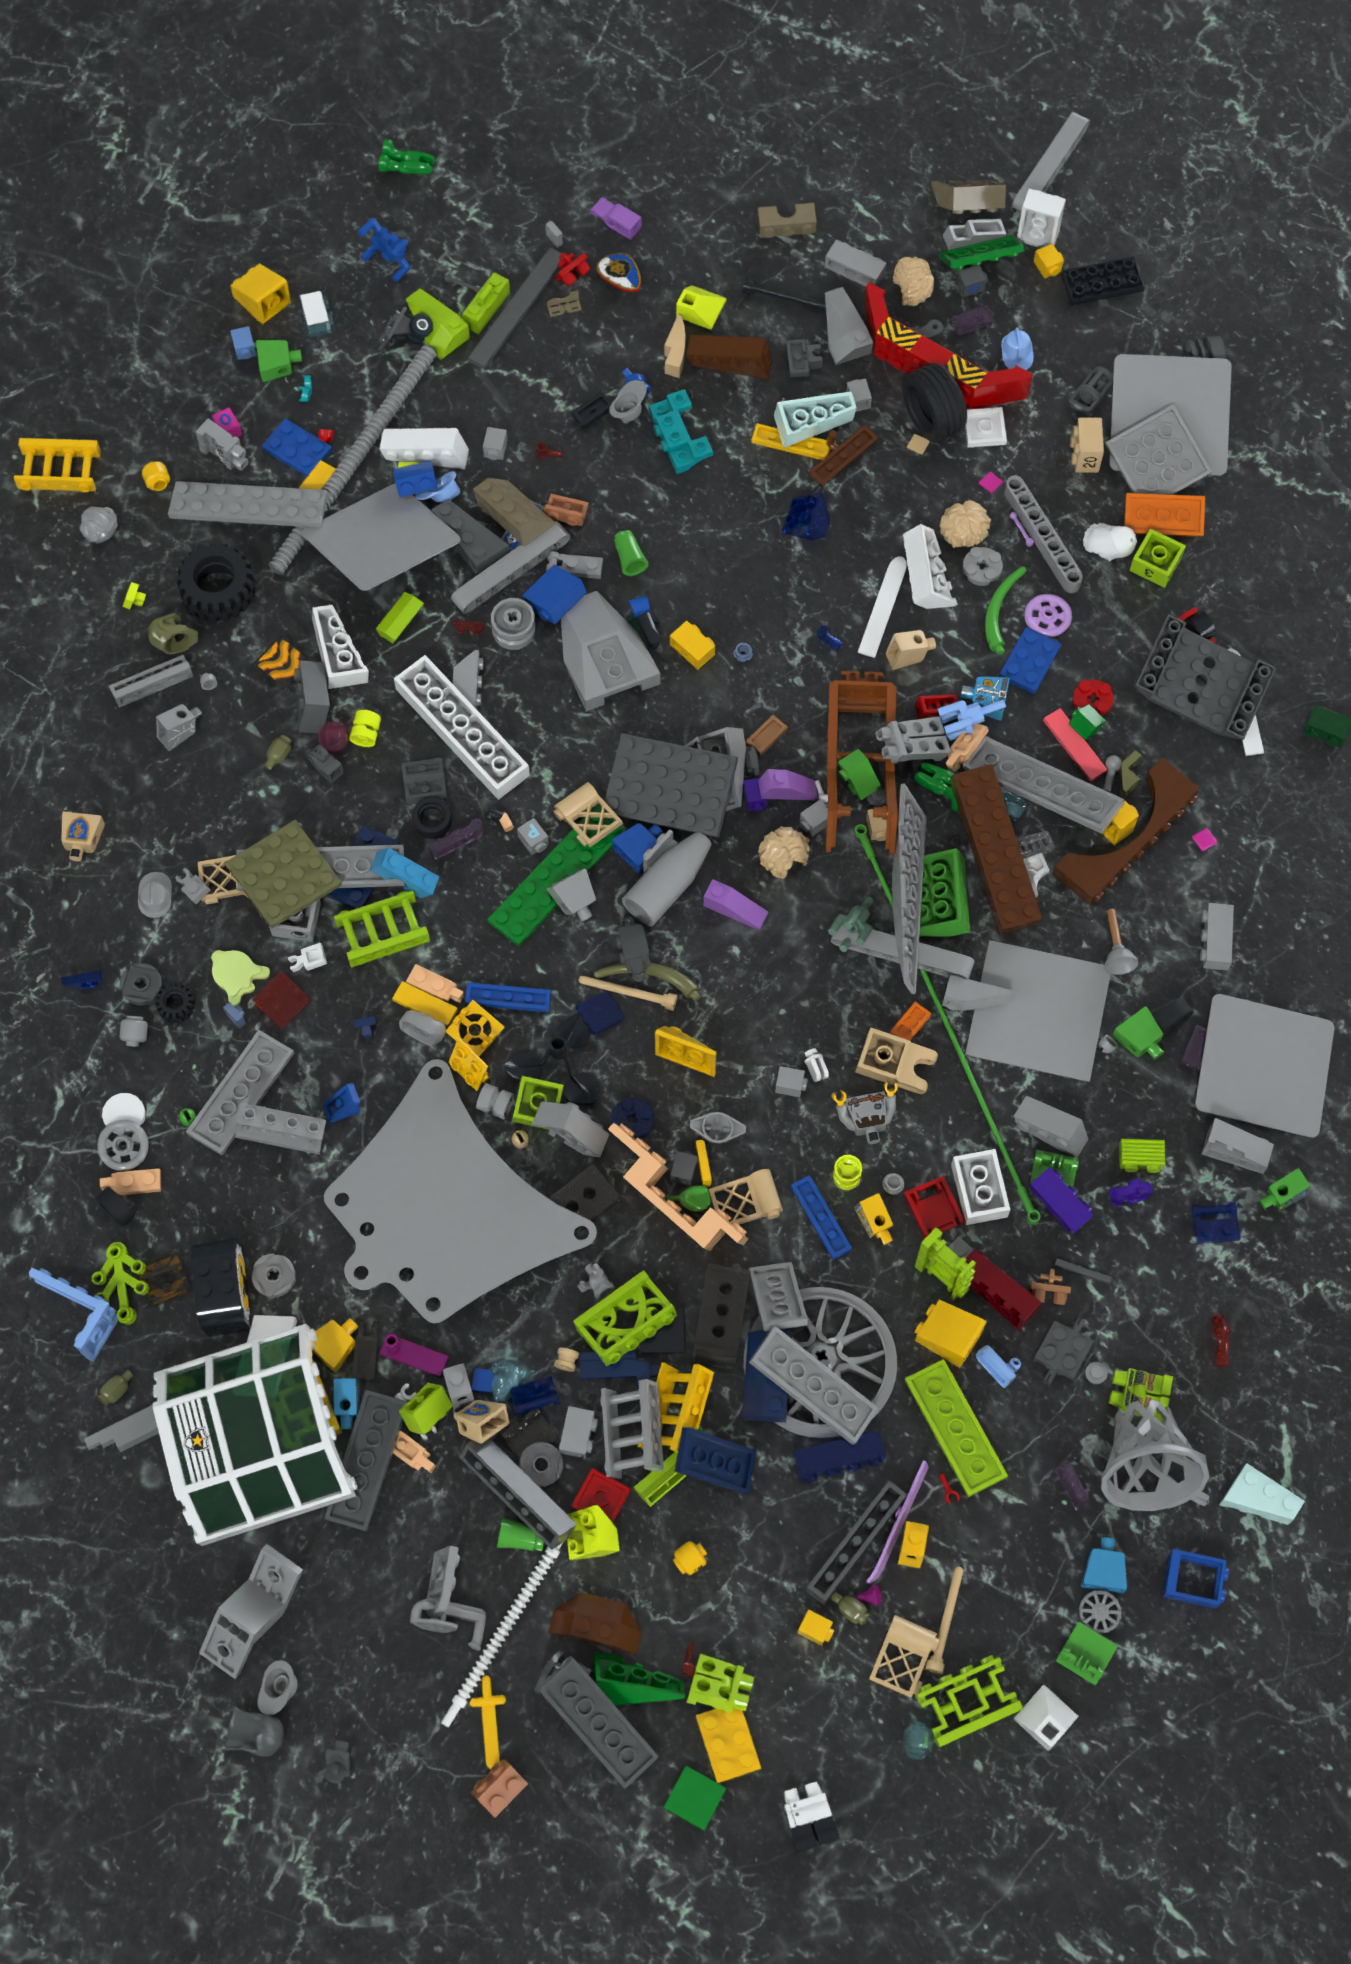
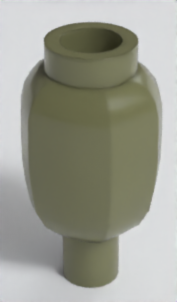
[264,734,292,770]
[97,1370,133,1406]
[831,1592,870,1626]

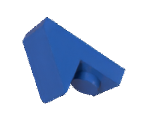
[323,1084,360,1123]

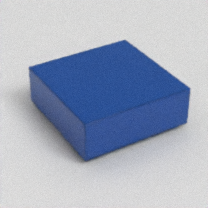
[471,1368,497,1394]

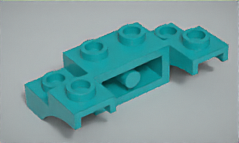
[649,389,713,474]

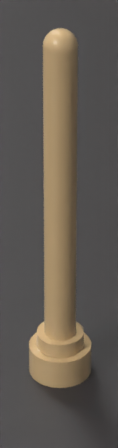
[579,976,677,1011]
[925,1566,963,1675]

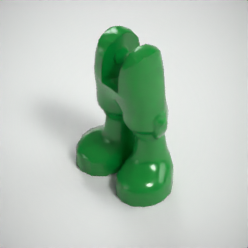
[379,139,435,175]
[914,762,959,813]

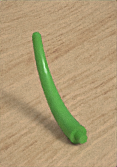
[985,566,1027,655]

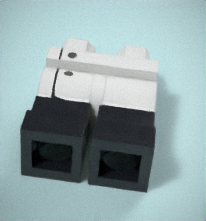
[784,1782,840,1853]

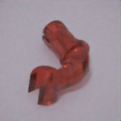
[1211,1314,1231,1367]

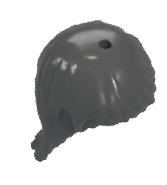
[225,1706,284,1757]

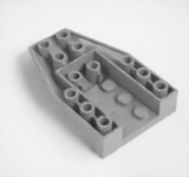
[561,591,661,712]

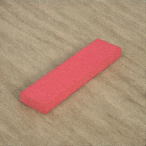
[1043,708,1107,782]

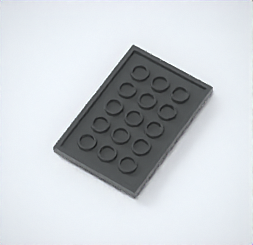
[605,733,738,838]

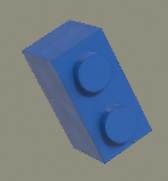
[393,460,438,497]

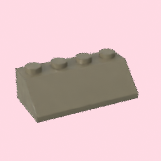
[473,478,555,546]

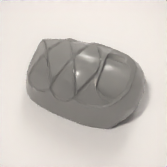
[399,1010,446,1047]

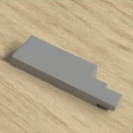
[84,1405,172,1452]

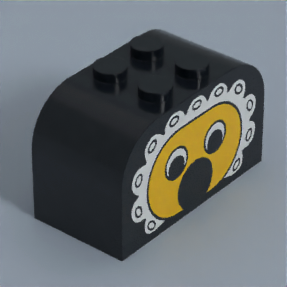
[191,1238,252,1337]

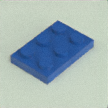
[262,418,333,477]
[999,627,1062,694]

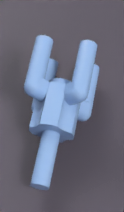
[938,700,1006,741]

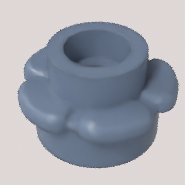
[733,643,753,662]

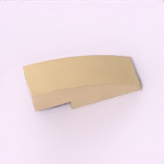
[664,315,685,378]

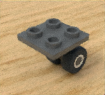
[377,307,433,352]

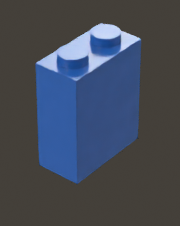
[522,565,587,625]

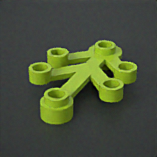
[91,1242,149,1325]

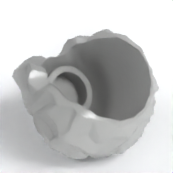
[79,507,118,543]

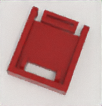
[904,1176,965,1239]

